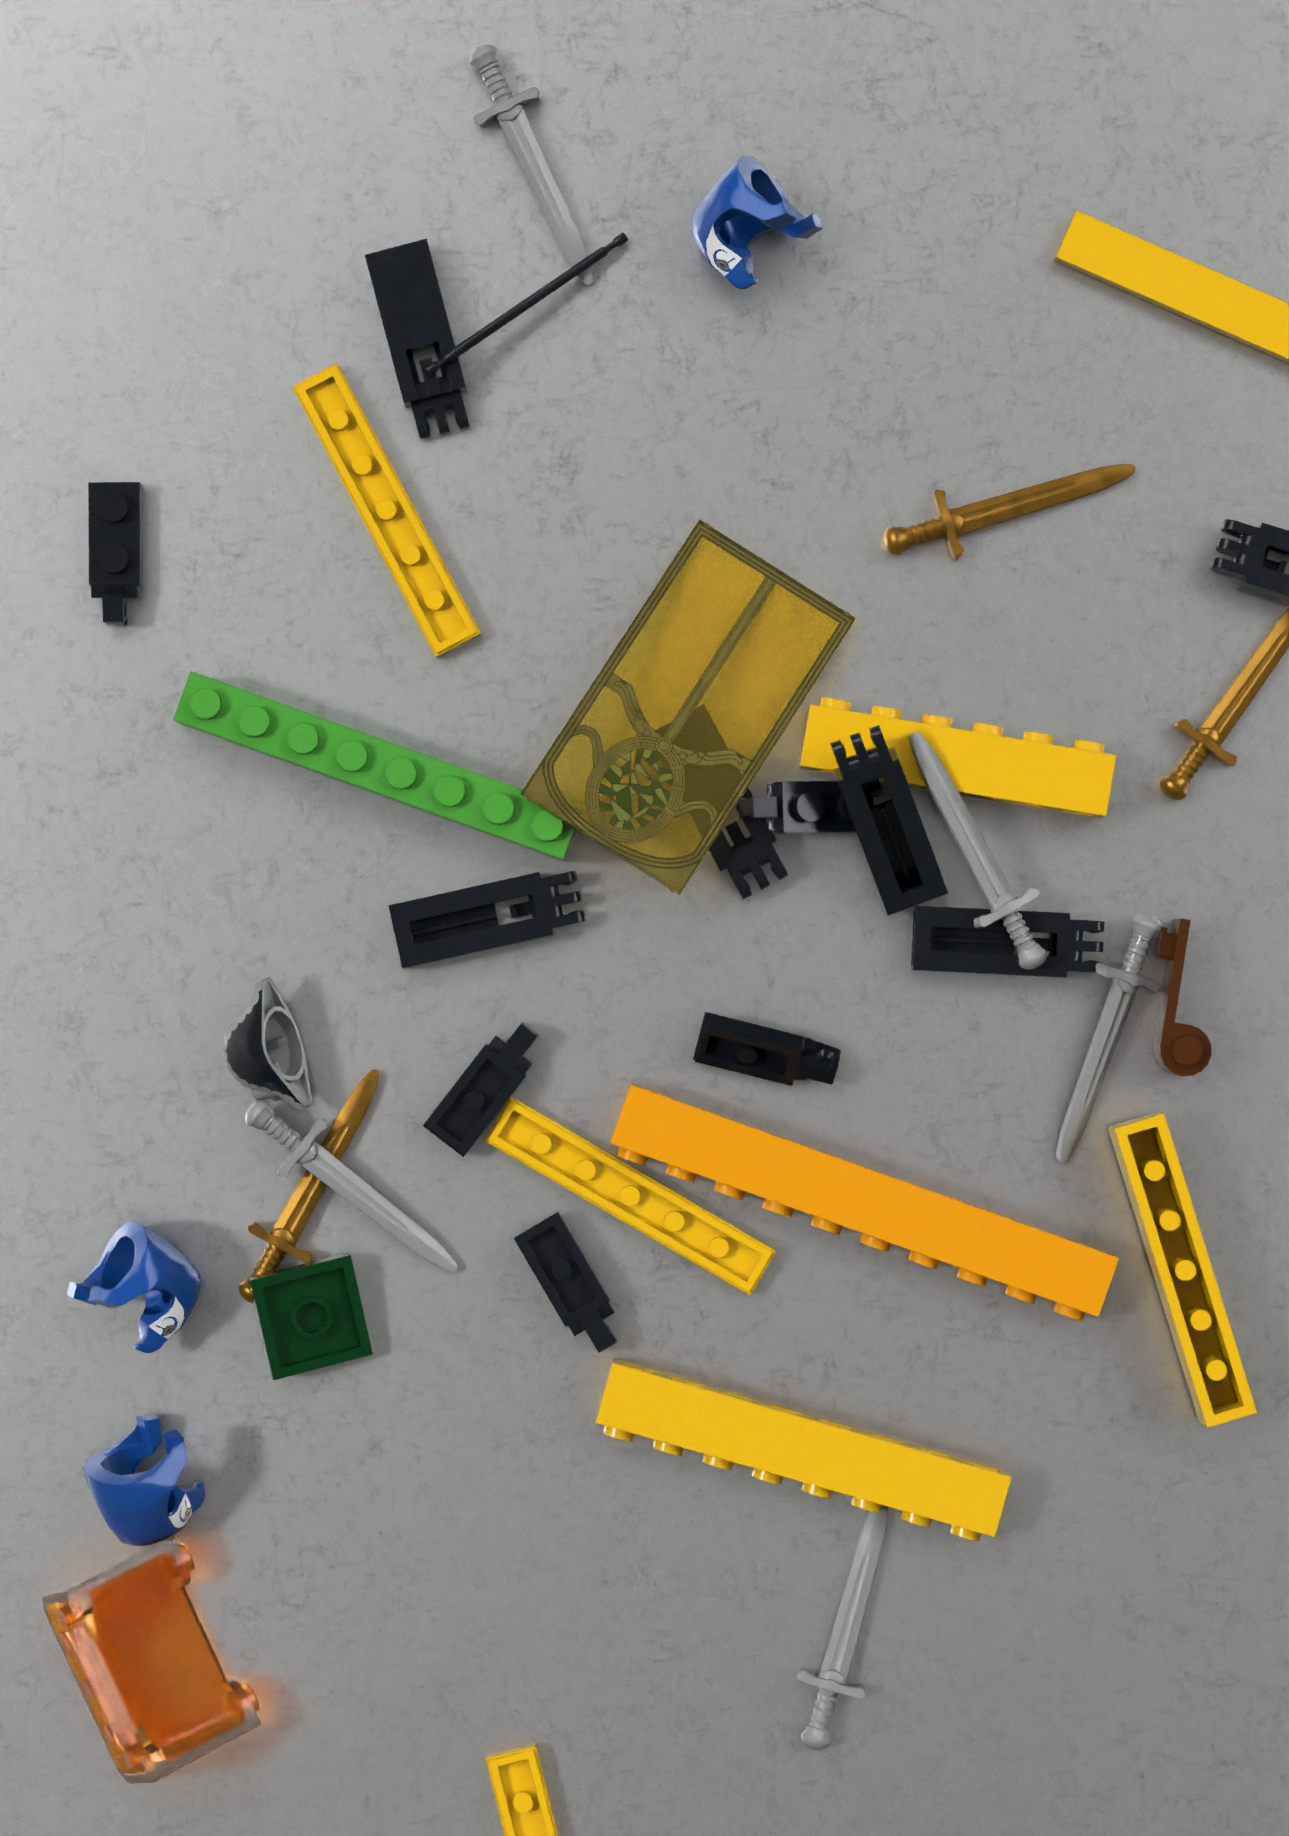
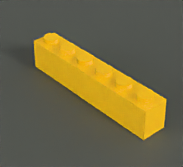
[799,698,1116,819]
[1107,1112,1257,1428]

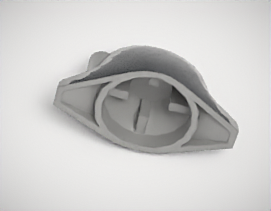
[223,977,313,1110]

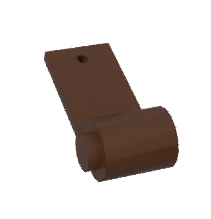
[1153,918,1212,1076]

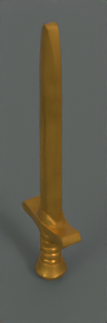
[884,464,1136,561]
[1160,607,1289,800]
[239,1069,379,1303]

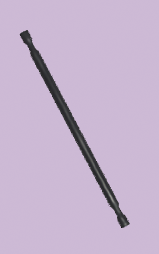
[424,232,628,377]

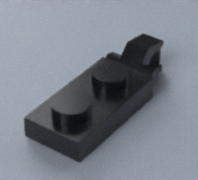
[88,482,143,625]
[739,781,874,834]
[693,1012,841,1086]
[423,1022,539,1157]
[514,1211,617,1353]

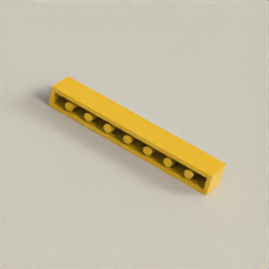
[596,1358,1012,1541]

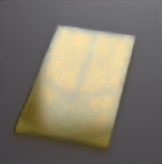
[521,519,856,895]

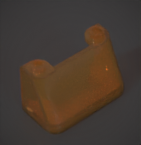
[42,1536,261,1784]

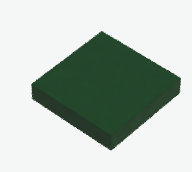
[248,1253,373,1380]

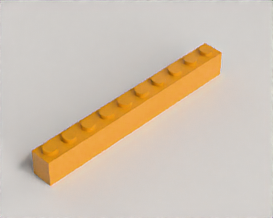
[610,1084,1119,1321]

